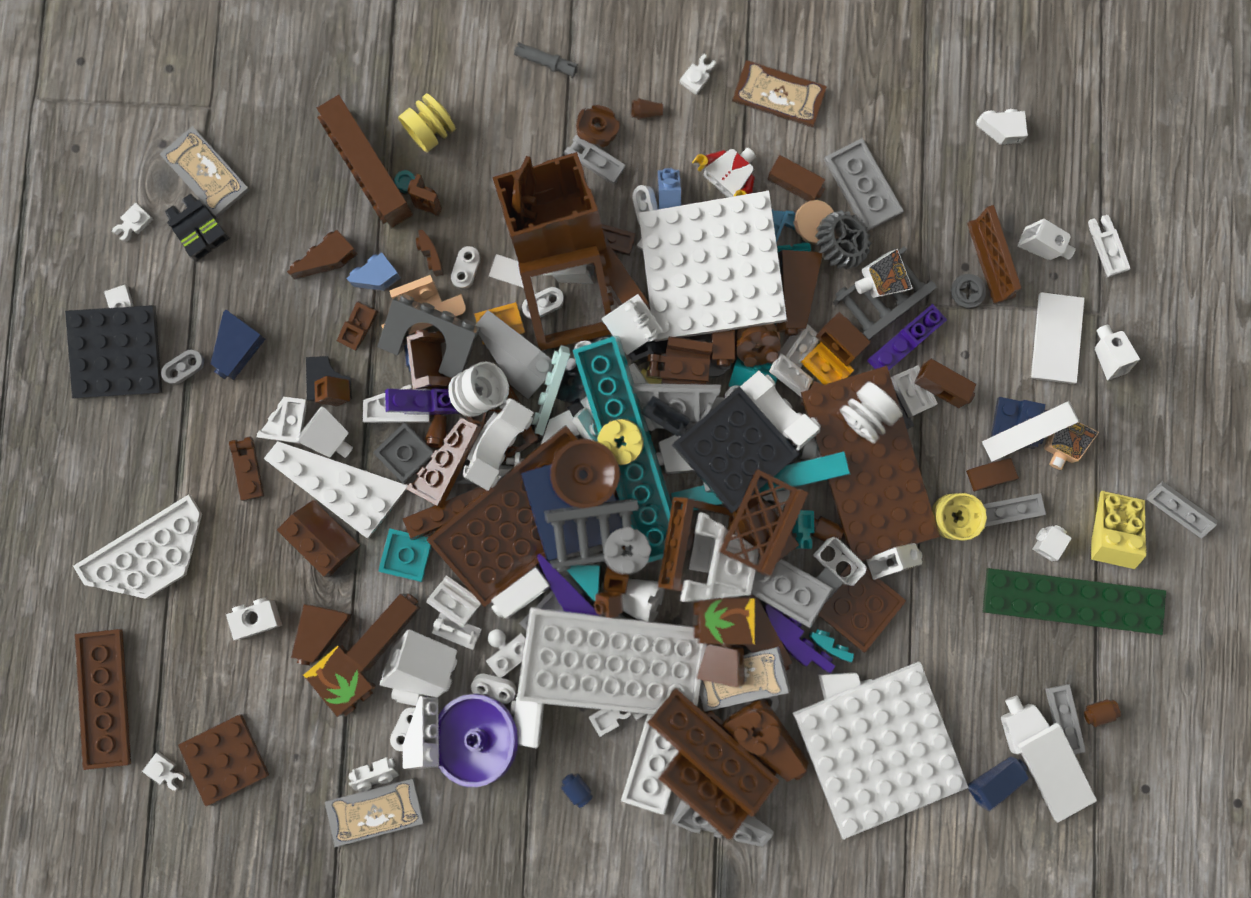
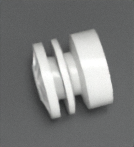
[449,361,509,417]
[840,382,902,443]

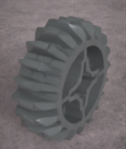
[815,210,872,270]

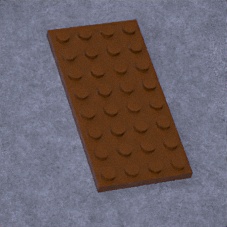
[800,365,940,561]
[427,425,618,607]

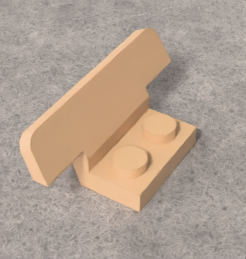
[381,275,466,335]

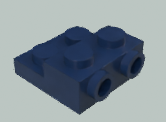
[990,397,1048,449]

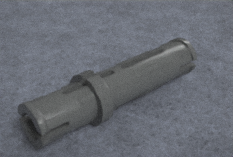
[514,42,578,77]

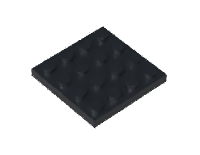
[65,305,162,398]
[672,386,799,513]

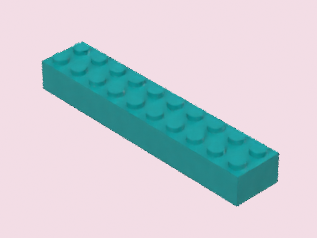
[572,336,672,563]

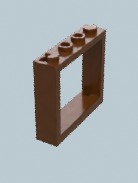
[518,246,614,351]
[658,497,744,598]

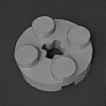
[604,527,651,574]

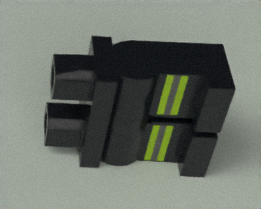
[165,194,230,262]

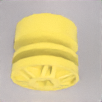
[398,93,456,153]
[931,493,987,540]

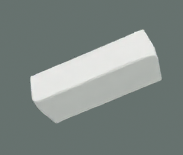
[778,324,819,368]

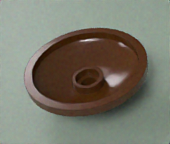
[550,439,619,508]

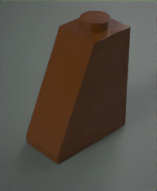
[291,604,352,666]

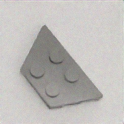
[633,383,721,429]

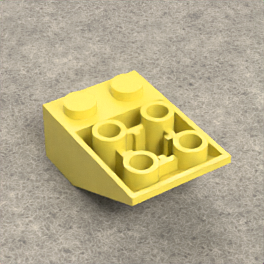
[1091,491,1146,569]

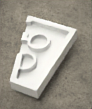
[363,384,430,423]

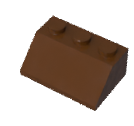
[277,500,361,577]

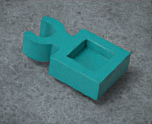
[792,510,814,549]

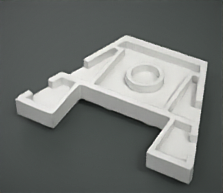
[681,513,759,601]

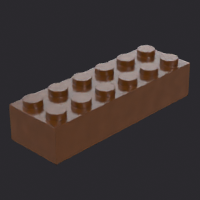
[317,95,413,228]

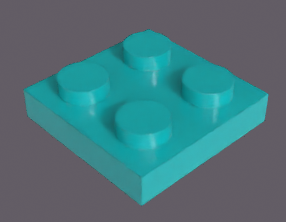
[378,528,432,582]

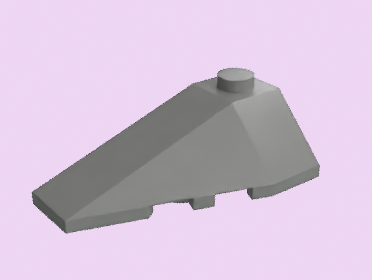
[475,310,554,399]
[672,799,774,847]

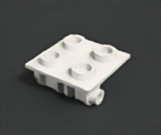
[601,294,663,355]

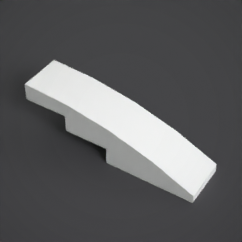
[982,401,1079,461]

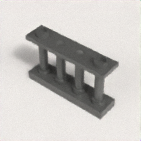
[833,246,937,340]
[544,498,638,571]

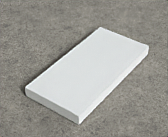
[1031,293,1084,384]
[621,714,678,815]
[1018,723,1097,823]

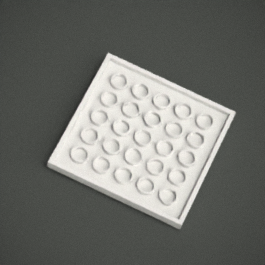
[639,191,787,342]
[793,662,968,839]

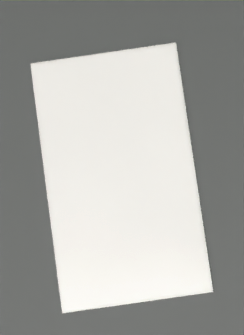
[489,254,523,287]

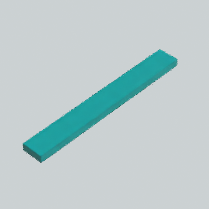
[671,452,850,511]

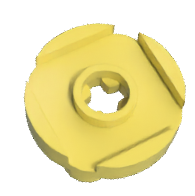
[598,419,644,465]

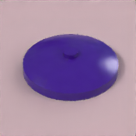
[438,694,518,787]

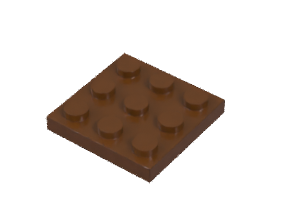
[818,563,906,653]
[178,714,269,807]

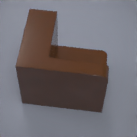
[315,376,350,406]

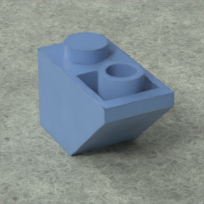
[658,168,681,209]
[347,253,401,291]

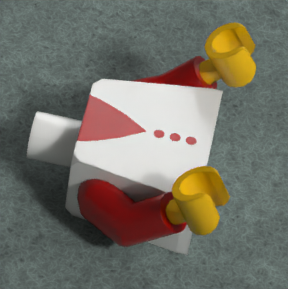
[692,148,756,198]

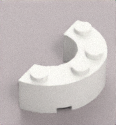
[740,371,821,451]
[463,399,534,491]

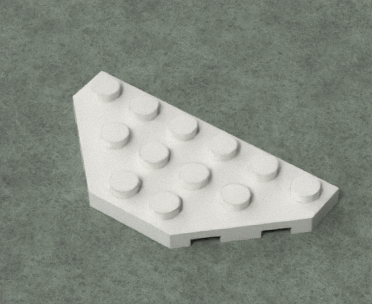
[73,495,202,599]

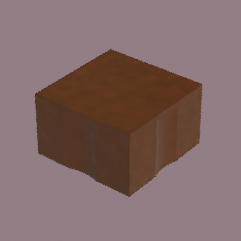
[492,152,607,264]

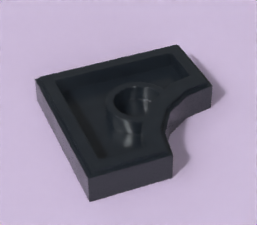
[306,356,352,401]

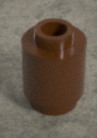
[811,516,844,542]
[1084,699,1121,727]

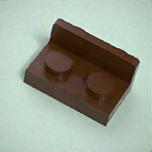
[408,174,442,216]

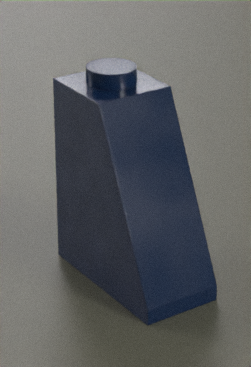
[210,309,266,380]
[967,756,1029,811]

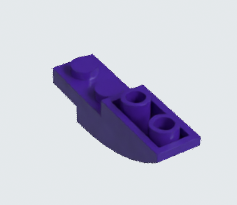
[867,304,947,371]
[385,389,461,415]
[763,604,835,673]

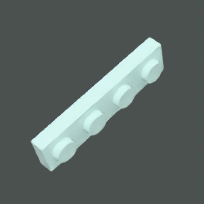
[532,345,570,435]

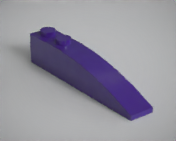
[537,553,601,616]

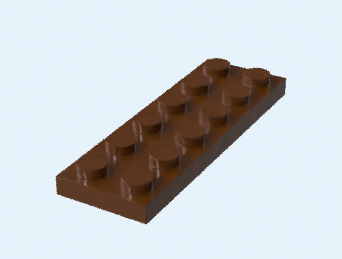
[75,629,131,770]
[647,688,780,817]

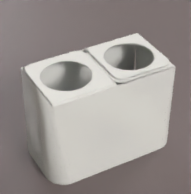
[813,537,866,585]

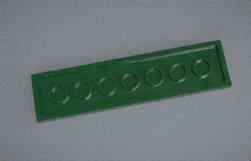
[982,568,1166,635]

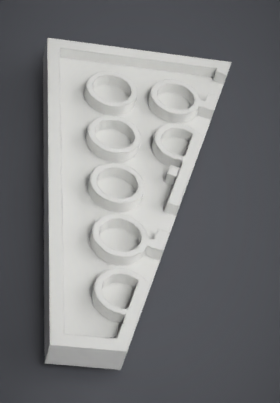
[264,441,408,539]

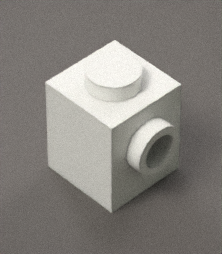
[1032,525,1071,561]

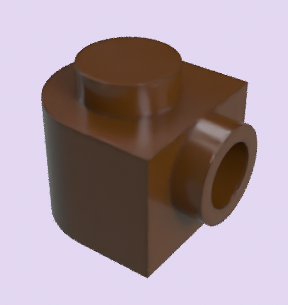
[595,591,623,618]

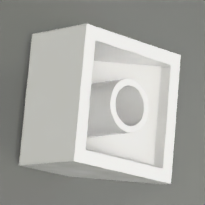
[511,697,544,748]

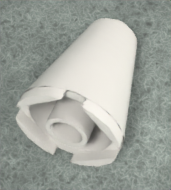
[600,579,665,622]

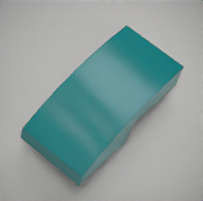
[809,629,854,662]

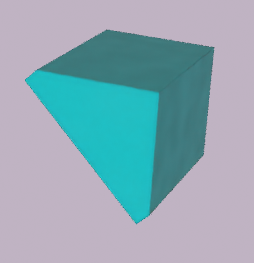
[567,565,601,602]

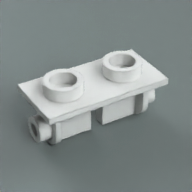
[432,613,482,650]
[349,758,399,792]

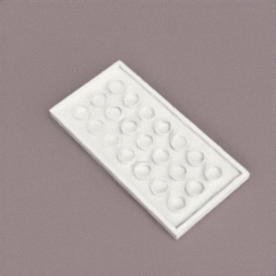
[517,608,706,714]

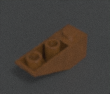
[287,230,358,279]

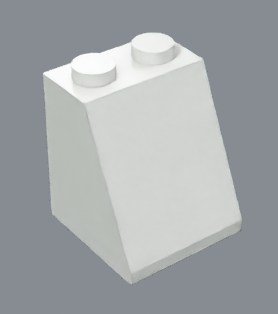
[380,630,457,697]

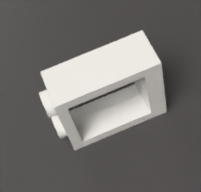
[491,568,551,619]

